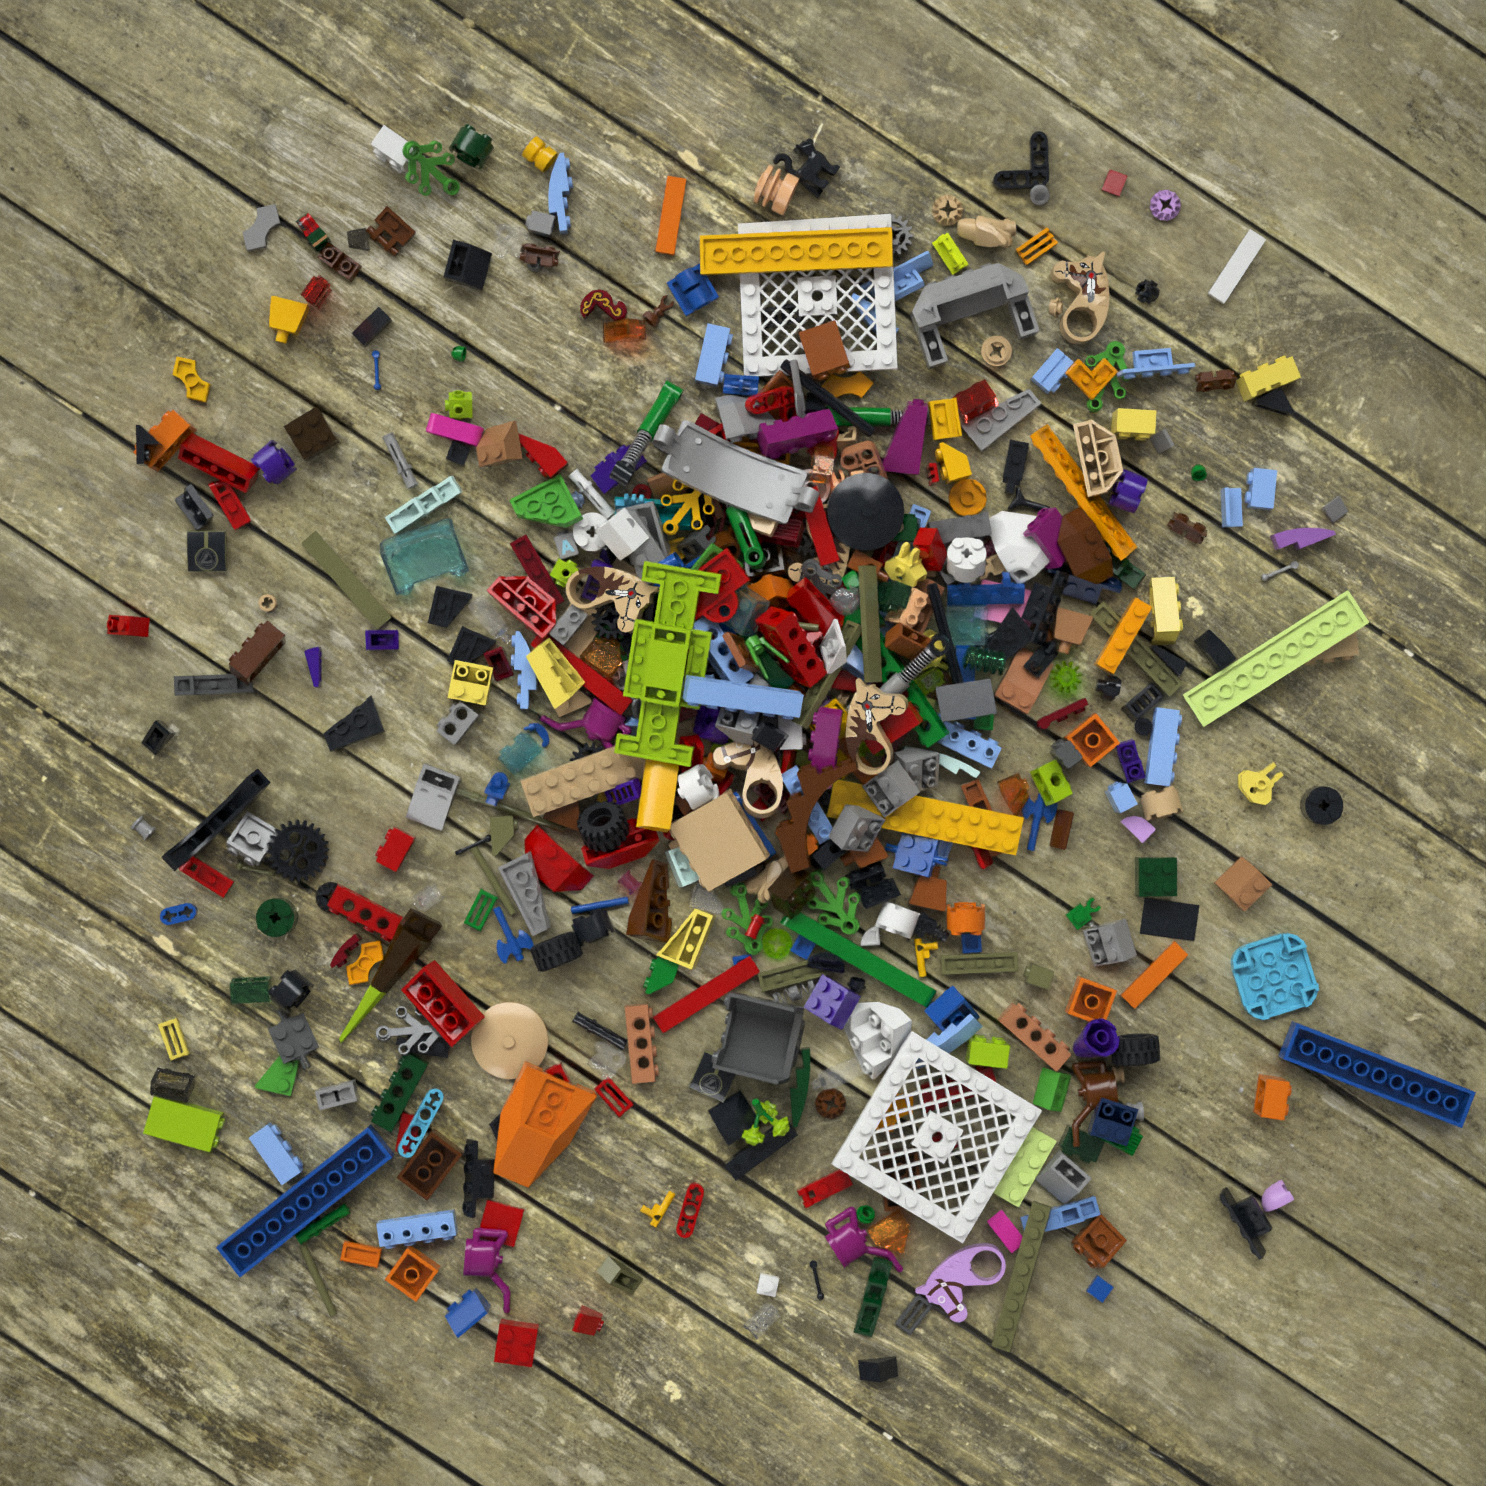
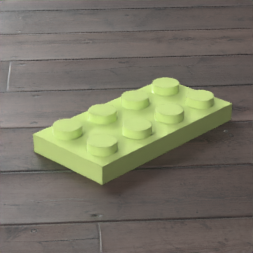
[993,1127,1057,1207]

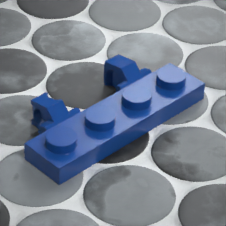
[947,572,1025,605]

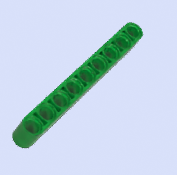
[780,912,937,1008]

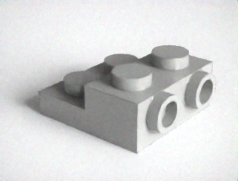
[226,811,277,866]

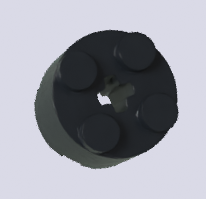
[1300,786,1343,825]
[571,908,616,947]
[268,970,314,1014]

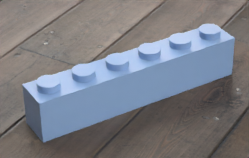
[682,675,804,720]

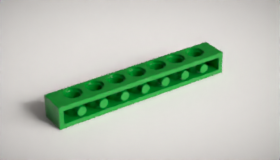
[842,607,950,748]

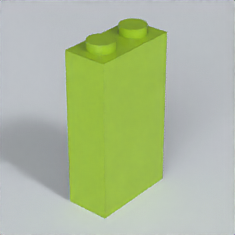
[143,1094,225,1152]

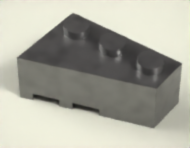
[928,511,992,548]

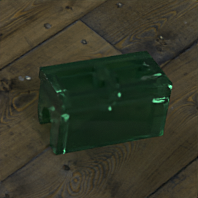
[230,976,272,1004]

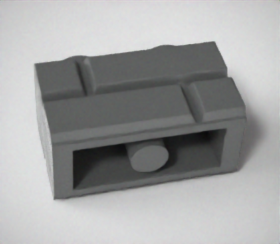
[1050,739,1083,768]

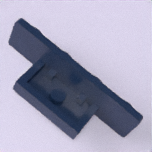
[1047,563,1122,604]

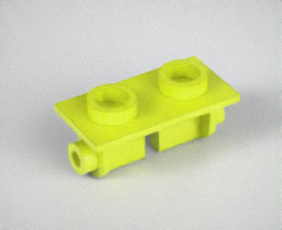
[932,233,969,275]

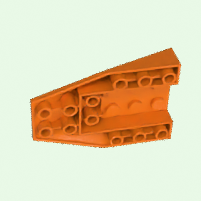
[493,1061,597,1188]

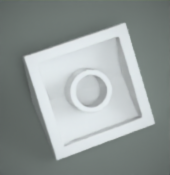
[595,507,649,560]
[819,619,847,674]

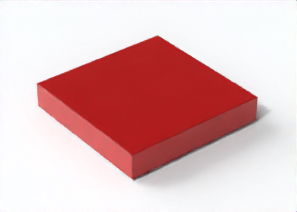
[480,1199,525,1247]

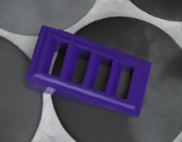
[581,559,613,601]
[304,647,322,688]
[604,778,642,805]

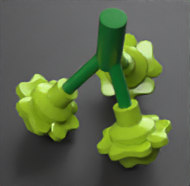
[742,1099,790,1146]

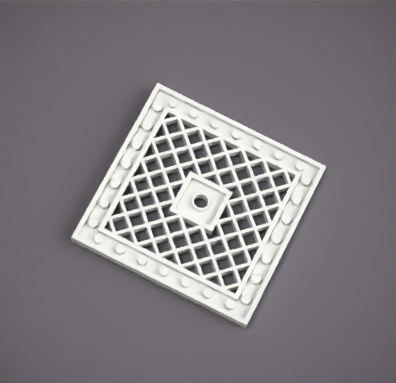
[738,214,898,377]
[831,1031,1042,1243]

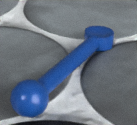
[372,350,381,391]

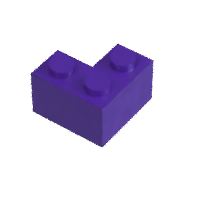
[590,444,647,494]

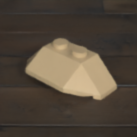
[1073,420,1124,497]

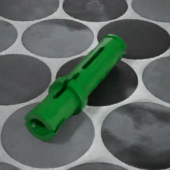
[295,1203,351,1245]

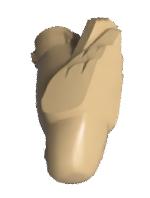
[957,216,1016,248]
[744,856,788,903]

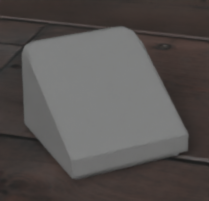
[1150,429,1174,454]
[1321,496,1348,523]

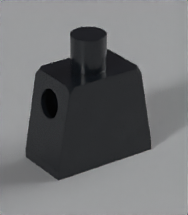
[809,839,846,871]

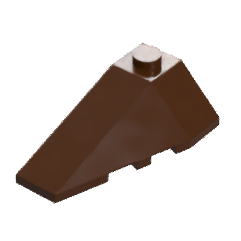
[626,859,672,943]

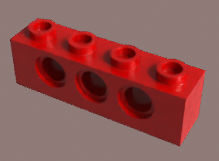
[327,883,403,942]

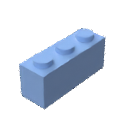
[695,323,733,387]
[249,1122,303,1185]

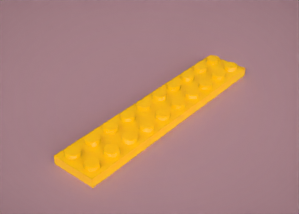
[700,227,893,275]
[827,779,1024,855]

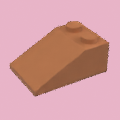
[993,647,1054,714]

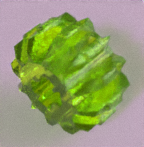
[1049,661,1082,693]

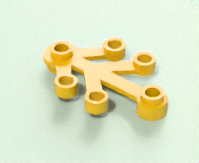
[661,480,715,535]

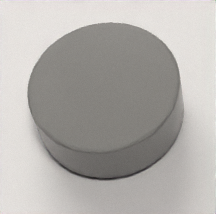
[1030,185,1050,205]

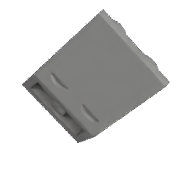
[406,764,462,831]

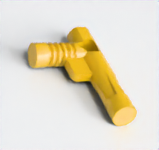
[914,938,938,977]
[640,1191,676,1228]

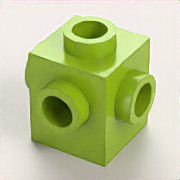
[445,390,473,420]
[550,558,579,588]

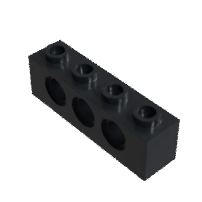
[724,1120,798,1181]

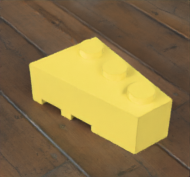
[1236,356,1301,402]
[1149,577,1183,645]
[526,638,585,709]
[657,909,716,970]

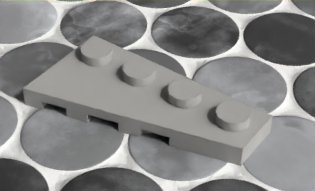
[960,389,1041,453]
[627,510,667,586]
[498,851,551,936]

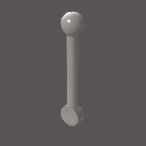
[1261,561,1299,581]

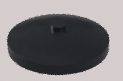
[826,473,904,551]

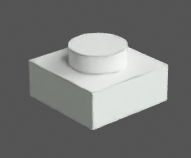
[756,1273,779,1297]

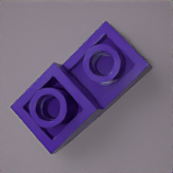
[1115,739,1146,783]

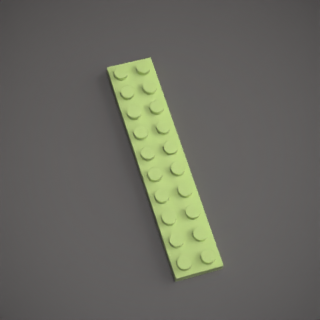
[1183,590,1369,727]

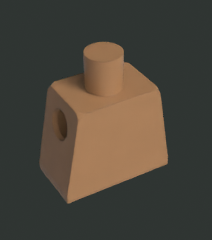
[1052,607,1093,654]

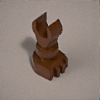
[642,295,674,328]

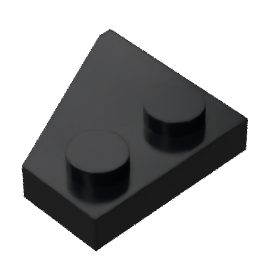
[428,586,473,628]
[447,626,496,664]

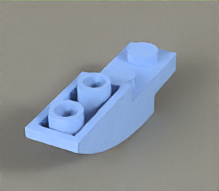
[548,152,573,234]
[511,631,538,709]

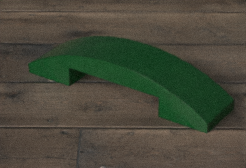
[736,626,795,689]

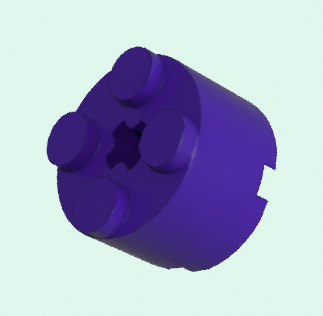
[251,440,297,485]
[1108,469,1148,513]
[693,705,729,745]

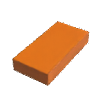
[340,1241,382,1268]

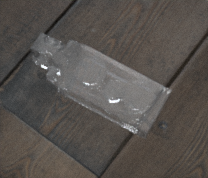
[468,594,512,644]
[810,1056,864,1090]

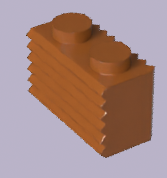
[885,622,931,661]

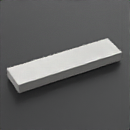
[1207,229,1266,304]

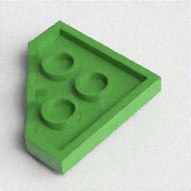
[509,474,583,528]

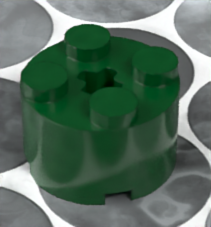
[449,124,494,169]
[256,898,298,937]

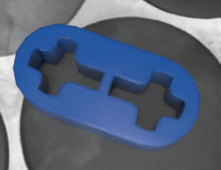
[160,903,198,925]

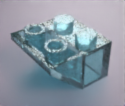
[498,732,544,775]

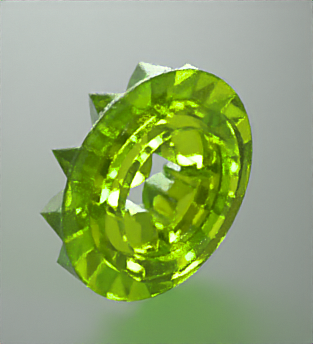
[762,928,792,958]

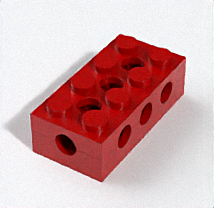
[755,606,827,688]

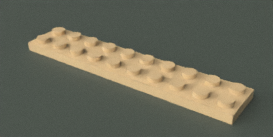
[520,717,712,817]

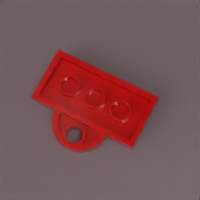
[695,548,751,623]

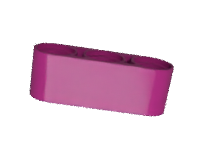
[425,413,484,447]

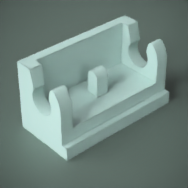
[665,847,699,887]

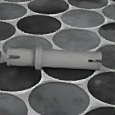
[382,432,418,489]

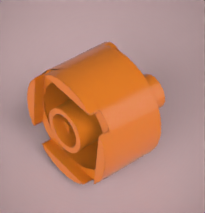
[947,902,985,935]

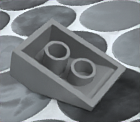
[616,501,671,565]

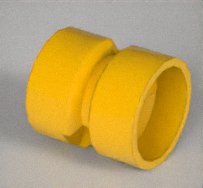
[522,136,558,173]

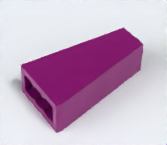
[882,399,928,475]

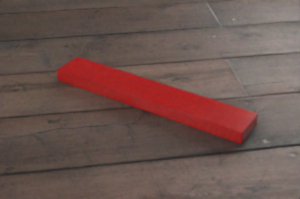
[530,634,633,715]
[653,956,760,1033]

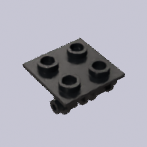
[857,877,901,909]

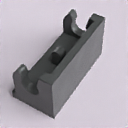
[677,525,716,561]

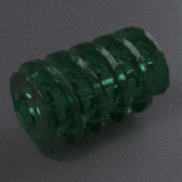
[962,645,1006,676]

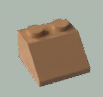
[476,421,523,467]
[647,472,692,500]
[1214,856,1272,911]

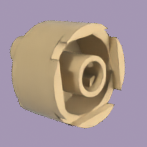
[1140,786,1183,821]

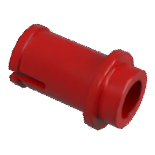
[744,914,765,940]

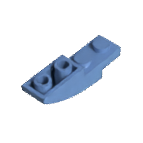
[1020,1196,1101,1232]

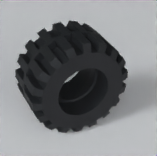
[577,801,629,852]
[530,931,583,972]
[1111,1033,1161,1066]

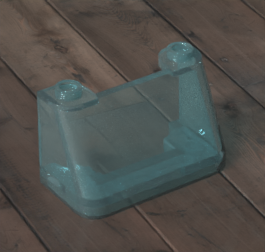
[379,518,469,596]

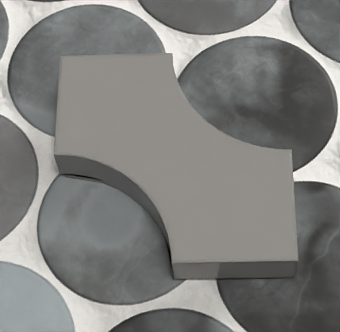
[243,204,281,251]

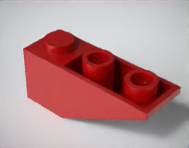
[518,433,568,478]

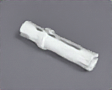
[568,469,615,519]

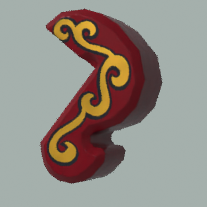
[580,289,628,322]

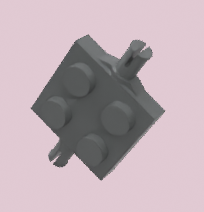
[268,1009,319,1070]

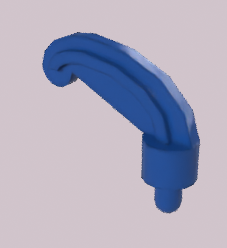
[524,723,549,747]

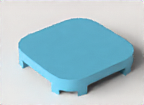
[1230,933,1319,1020]

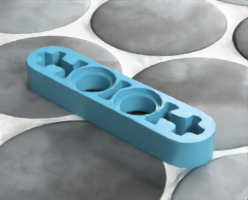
[397,1089,444,1158]

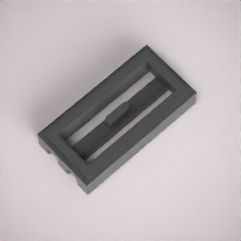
[895,1294,933,1335]

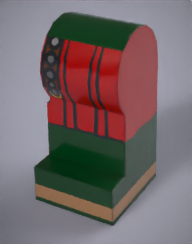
[295,212,331,252]

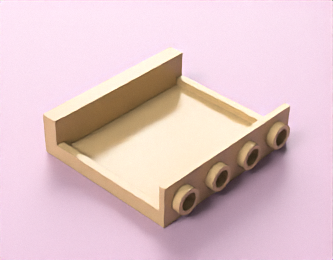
[669,788,770,892]

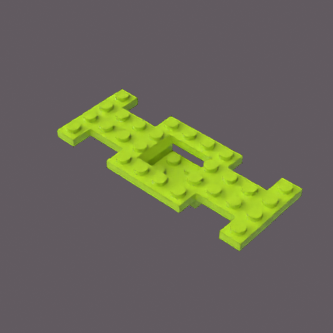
[614,561,722,767]

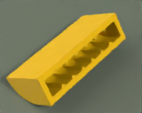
[636,759,679,832]

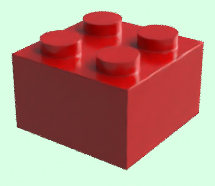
[494,1319,539,1367]

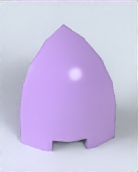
[1120,816,1156,843]
[1262,1180,1294,1212]

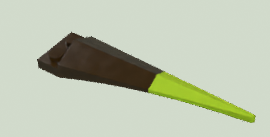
[339,908,442,1043]

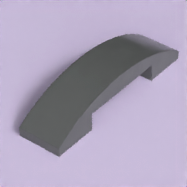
[174,674,253,696]

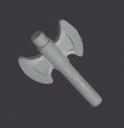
[790,360,806,418]

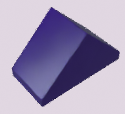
[365,630,399,651]

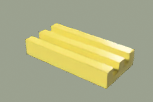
[158,1018,190,1061]

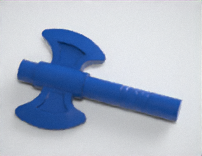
[1021,793,1057,851]
[493,906,534,964]

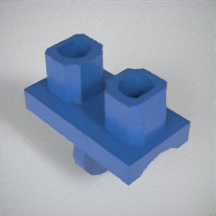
[723,374,759,396]
[484,772,510,806]

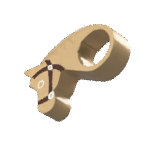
[712,741,783,818]

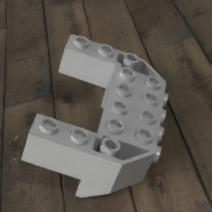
[910,263,1039,370]

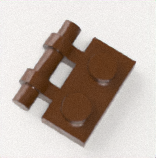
[366,206,416,257]

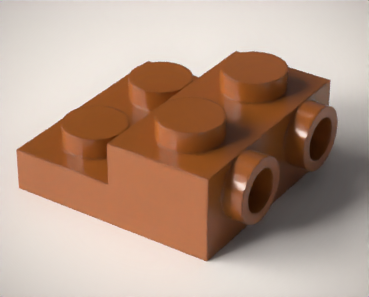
[1071,1213,1127,1269]

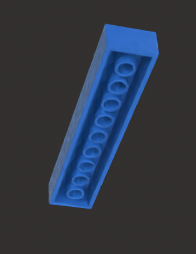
[1279,1021,1476,1128]
[216,1124,394,1277]

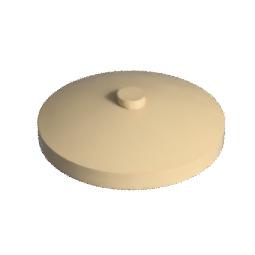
[471,1002,548,1079]

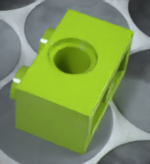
[1030,759,1073,806]

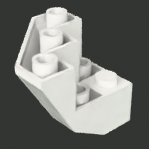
[989,511,1050,584]
[844,1002,912,1079]

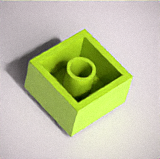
[965,1034,1010,1069]

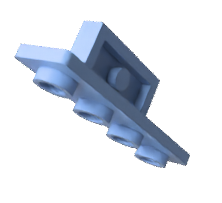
[860,251,933,301]
[1117,348,1195,379]

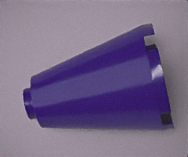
[1073,1018,1120,1058]

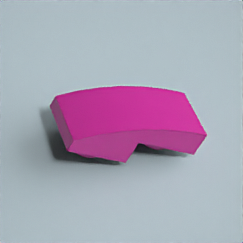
[987,1210,1023,1253]

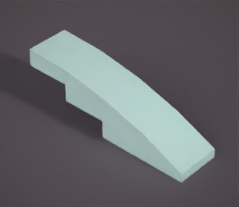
[385,476,463,534]
[902,746,980,778]

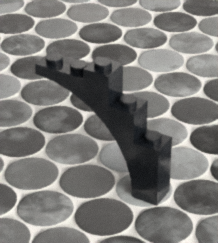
[161,769,271,871]

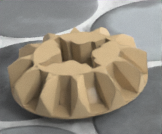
[932,194,963,226]
[981,336,1012,367]

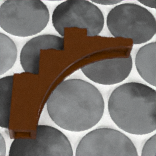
[776,758,859,873]

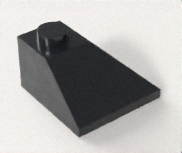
[708,1090,761,1146]

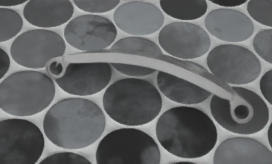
[652,420,820,524]

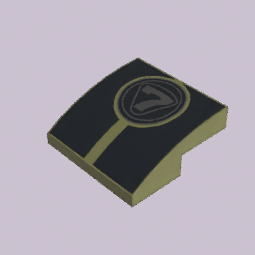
[187,530,228,572]
[689,1050,736,1103]

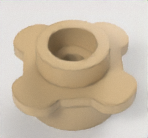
[1049,297,1063,318]

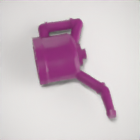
[540,697,632,749]
[825,1206,903,1272]
[463,1227,511,1313]

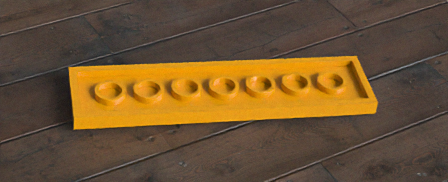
[1030,424,1137,560]

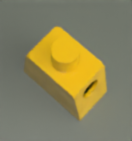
[269,296,310,344]

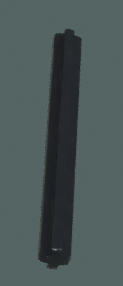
[780,359,875,437]
[927,583,964,684]

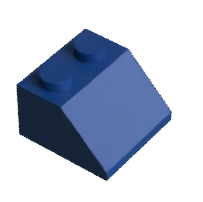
[924,985,980,1032]
[445,1288,491,1338]

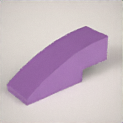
[1270,528,1336,550]

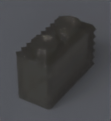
[150,1067,195,1103]

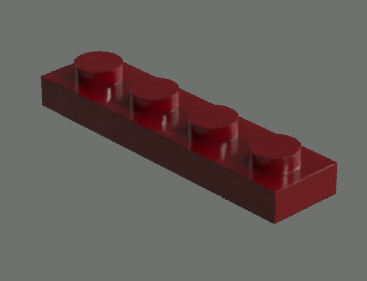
[510,534,564,606]

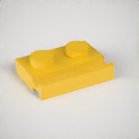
[928,398,962,440]

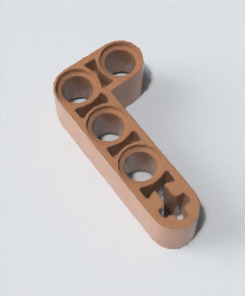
[840,441,888,480]

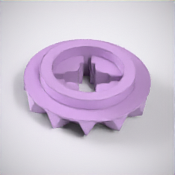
[1150,190,1181,221]

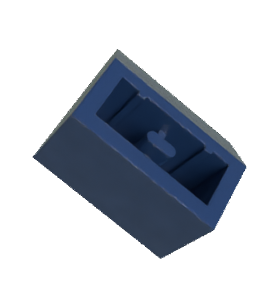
[1087,1097,1139,1146]

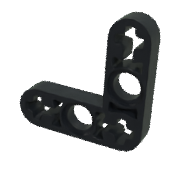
[993,131,1049,190]

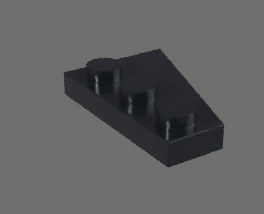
[979,607,1033,672]
[324,695,385,752]

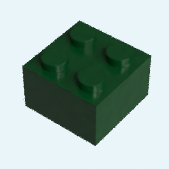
[1135,857,1177,897]

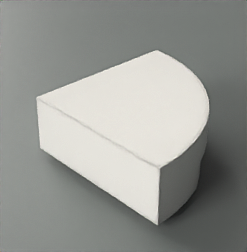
[861,926,880,946]

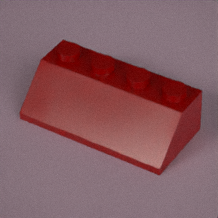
[401,960,485,1047]

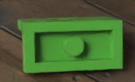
[1033,1067,1071,1112]

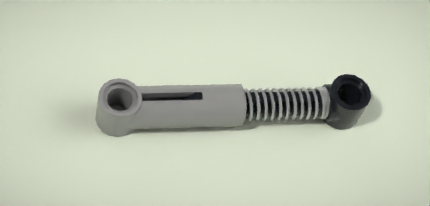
[879,634,949,694]

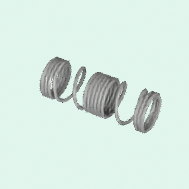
[773,979,815,1003]

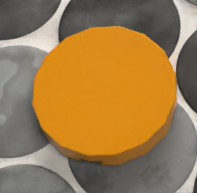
[948,479,987,517]

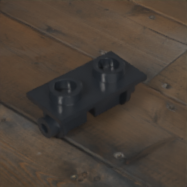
[1023,641,1059,678]
[845,861,886,891]

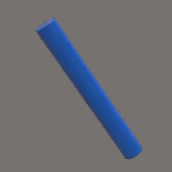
[571,897,629,914]

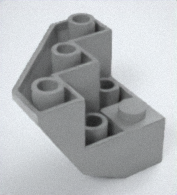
[715,395,775,443]

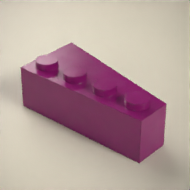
[756,409,838,460]
[808,707,843,789]

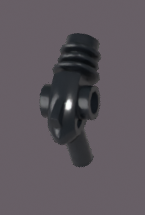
[907,912,950,943]

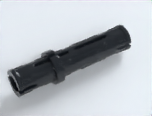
[572,1011,628,1050]

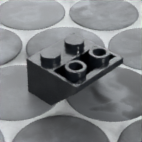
[443,240,492,291]

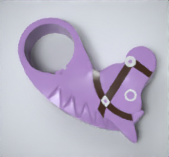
[915,1243,1006,1322]

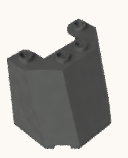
[711,992,805,1085]

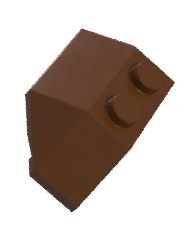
[1057,507,1113,585]

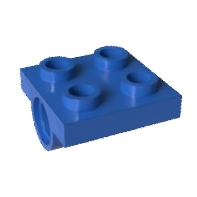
[667,264,719,317]

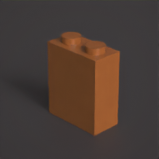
[798,320,851,381]

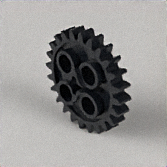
[266,819,330,882]

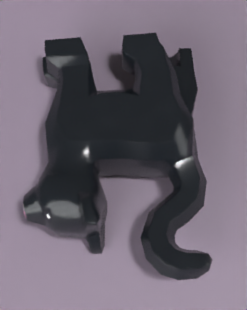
[773,138,840,199]

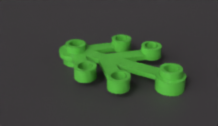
[402,140,460,196]
[1085,341,1130,413]
[807,870,861,935]
[721,882,773,955]

